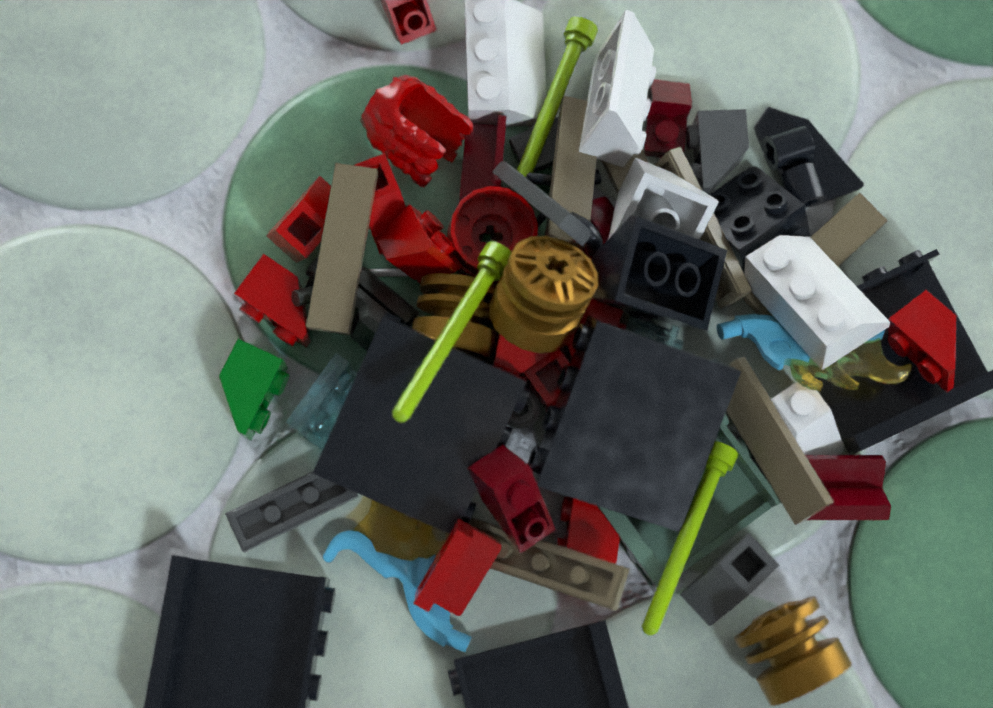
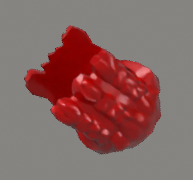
[359,75,474,188]

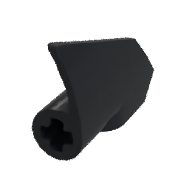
[754,106,864,209]

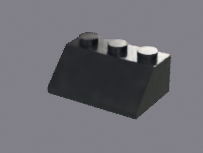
[591,215,727,331]

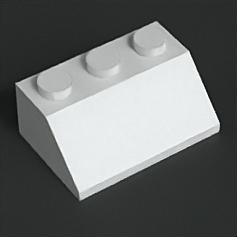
[465,0,546,127]
[579,10,656,167]
[744,235,890,370]

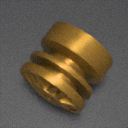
[489,236,598,353]
[412,273,499,364]
[734,596,852,706]

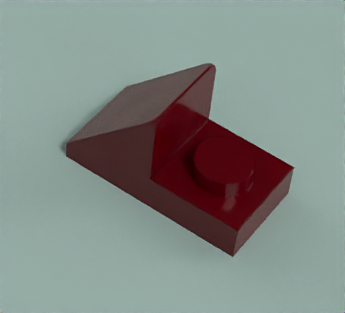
[643,79,692,158]

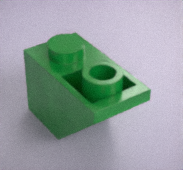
[219,339,290,441]

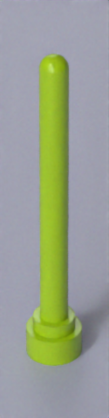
[517,16,598,177]
[392,241,511,422]
[642,441,738,636]

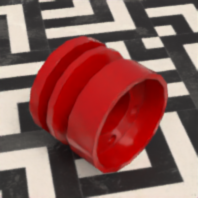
[447,186,538,285]

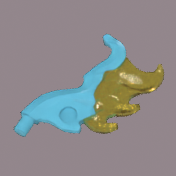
[716,314,912,391]
[323,499,472,653]

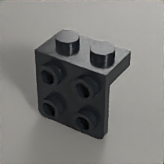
[709,166,810,272]

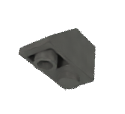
[686,109,749,195]
[679,533,779,626]

